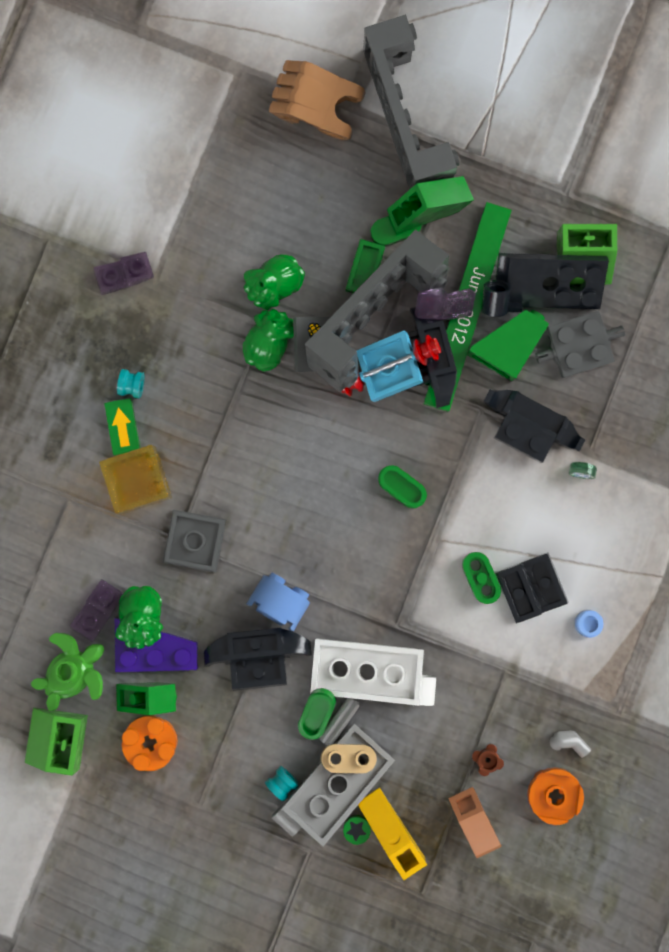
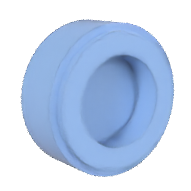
[575,610,604,638]

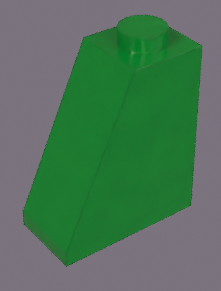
[387,176,474,233]
[467,310,549,382]

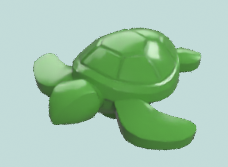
[31,633,104,711]

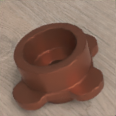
[472,744,504,776]

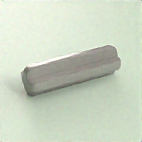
[320,698,360,746]

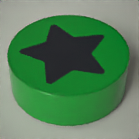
[343,815,371,845]

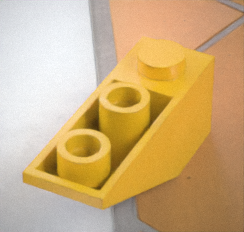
[358,787,427,880]

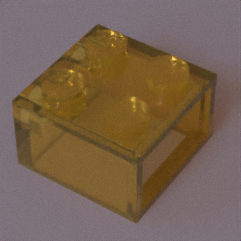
[99,445,172,515]

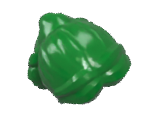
[243,254,305,310]
[243,309,294,372]
[115,586,163,649]

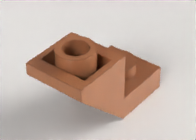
[448,787,502,858]

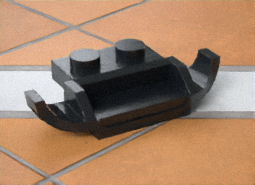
[407,305,457,408]
[484,389,585,463]
[203,627,312,691]

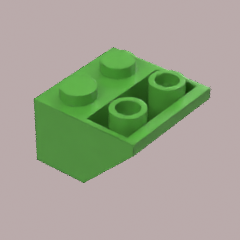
[557,224,617,285]
[25,707,88,776]

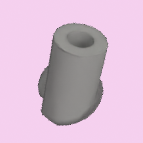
[549,730,591,758]

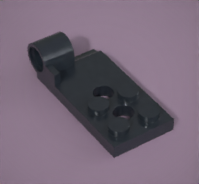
[481,253,609,317]

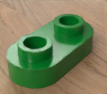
[462,552,501,604]

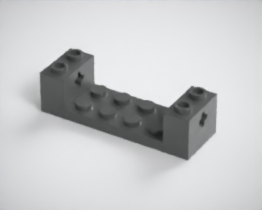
[363,14,459,190]
[305,229,449,393]

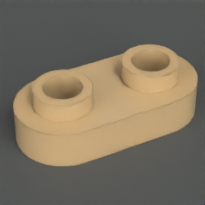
[321,744,377,773]

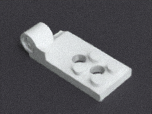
[310,638,436,706]

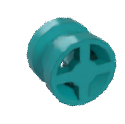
[117,369,145,399]
[265,766,299,802]

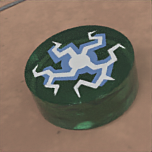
[569,462,597,479]

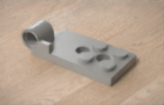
[271,723,395,846]

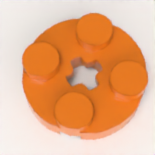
[122,715,178,771]
[527,767,584,825]

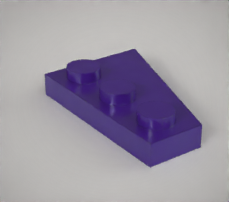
[114,617,198,672]

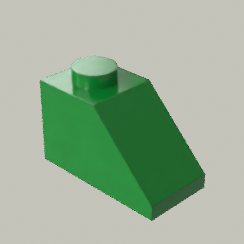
[116,682,177,715]

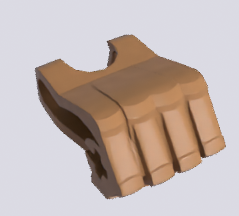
[269,60,366,140]

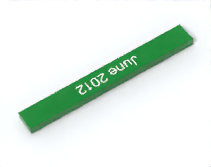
[423,202,512,412]

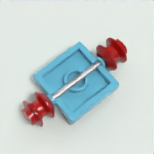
[342,331,441,402]

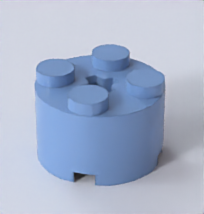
[246,572,310,632]

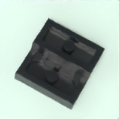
[496,552,569,624]

